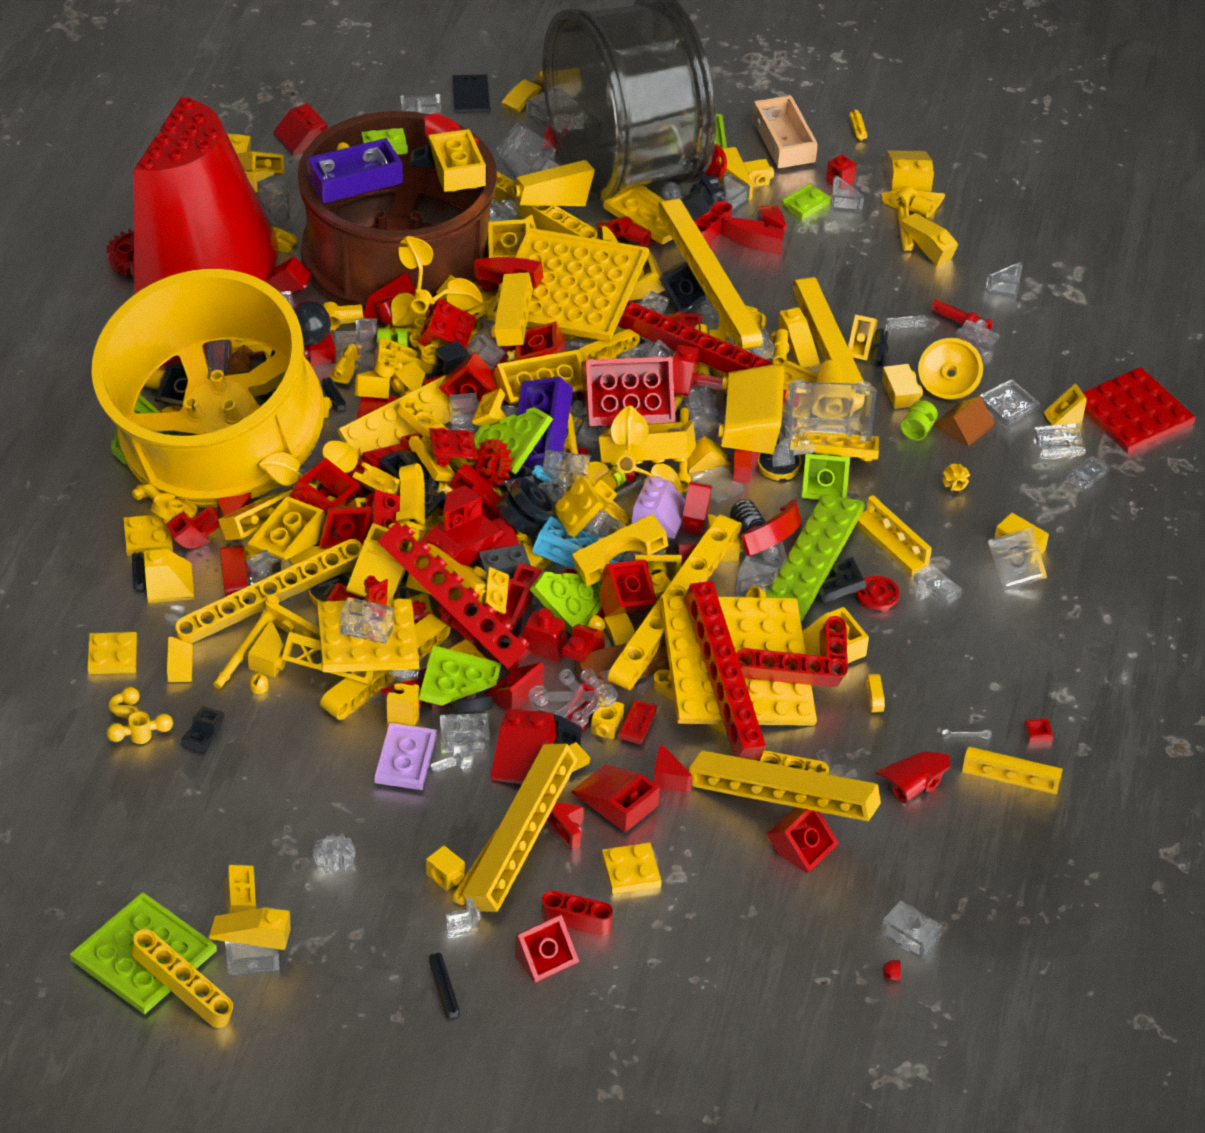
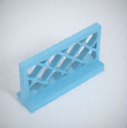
[532,516,632,570]

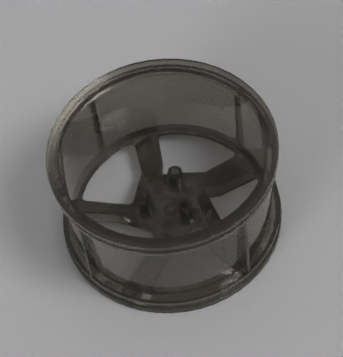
[543,0,716,202]

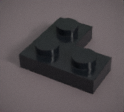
[818,557,866,603]

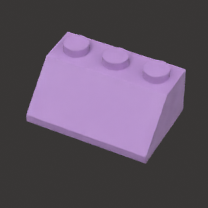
[632,476,686,539]

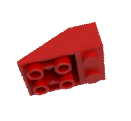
[572,764,660,833]

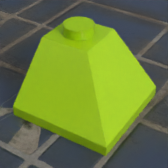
[802,454,850,500]

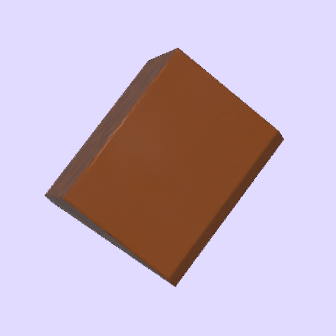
[934,396,995,447]

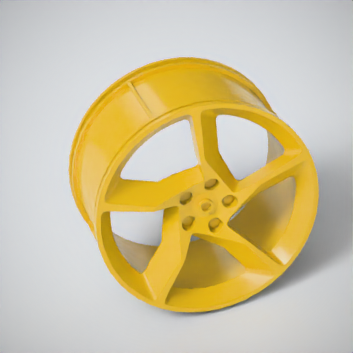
[92,269,324,508]

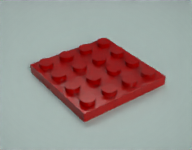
[1082,367,1196,453]

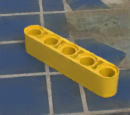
[131,929,233,1028]

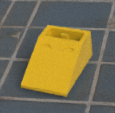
[346,523,412,599]
[802,607,869,672]

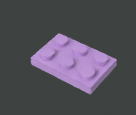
[375,723,437,790]

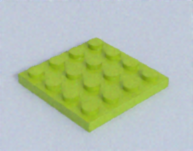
[70,892,217,1015]

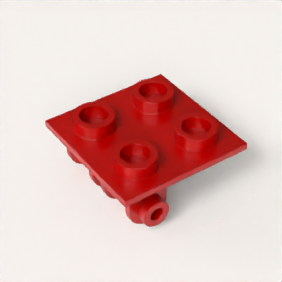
[429,428,478,467]

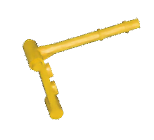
[213,594,320,689]

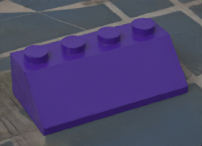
[517,377,573,469]

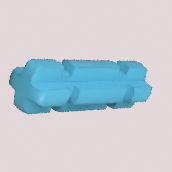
[532,465,558,485]

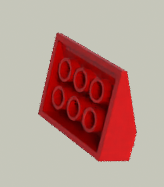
[581,357,676,427]

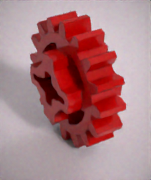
[471,439,513,488]

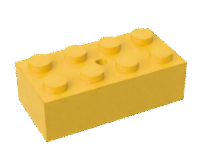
[599,421,696,466]

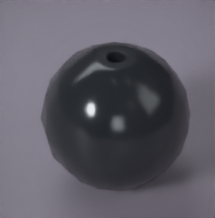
[293,301,331,346]

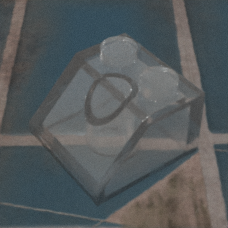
[988,527,1047,591]

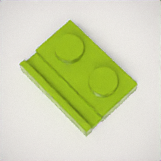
[361,128,408,155]
[781,183,831,220]

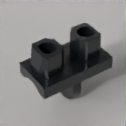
[689,171,726,205]

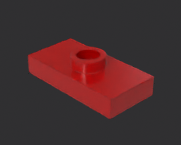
[619,700,657,745]

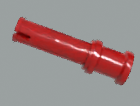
[931,299,993,338]

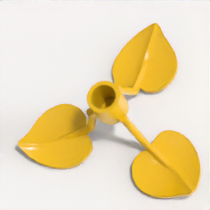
[391,236,483,326]
[580,406,682,495]
[259,440,358,508]

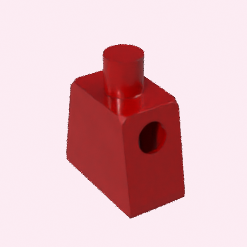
[522,608,568,663]

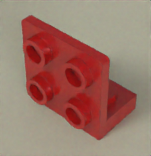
[417,298,476,348]

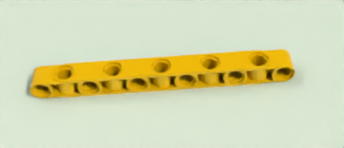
[608,514,742,691]

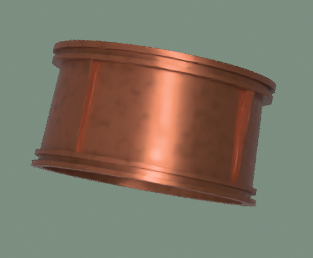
[298,111,497,313]

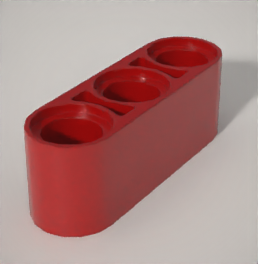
[694,201,732,244]
[220,546,248,597]
[541,890,613,935]

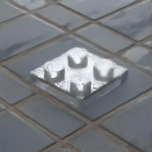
[980,379,1041,426]

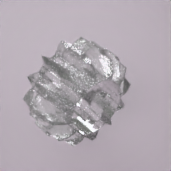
[313,832,356,875]

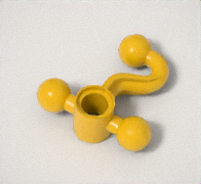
[106,687,173,744]

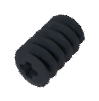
[730,499,766,535]

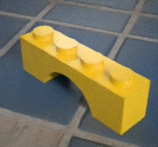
[572,514,668,587]

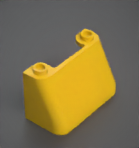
[718,364,784,454]

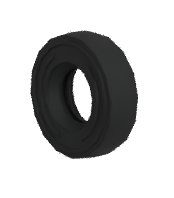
[450,696,493,715]

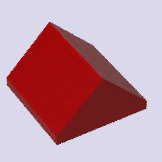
[484,662,544,711]
[515,914,579,982]

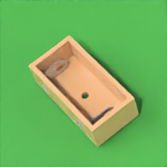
[752,95,818,168]

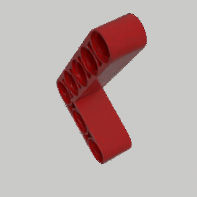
[736,616,848,687]

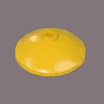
[918,338,983,400]

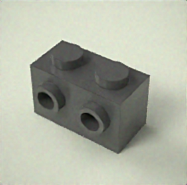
[479,544,530,579]

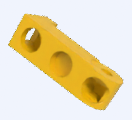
[396,463,425,526]

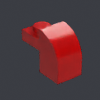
[166,505,220,549]
[562,624,605,662]

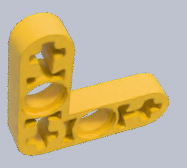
[374,338,435,378]

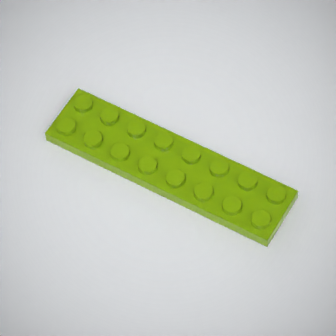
[766,495,865,622]

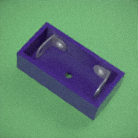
[307,138,403,203]

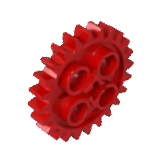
[106,229,134,278]

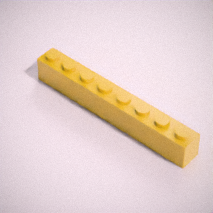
[462,744,578,912]
[689,750,881,821]

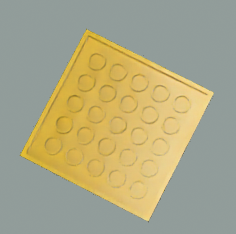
[487,228,649,342]
[660,595,817,726]

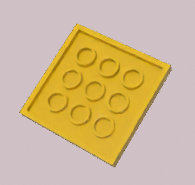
[317,599,419,672]

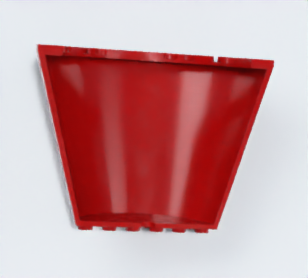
[133,97,278,295]

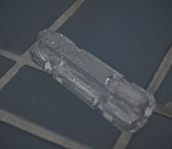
[886,315,927,330]

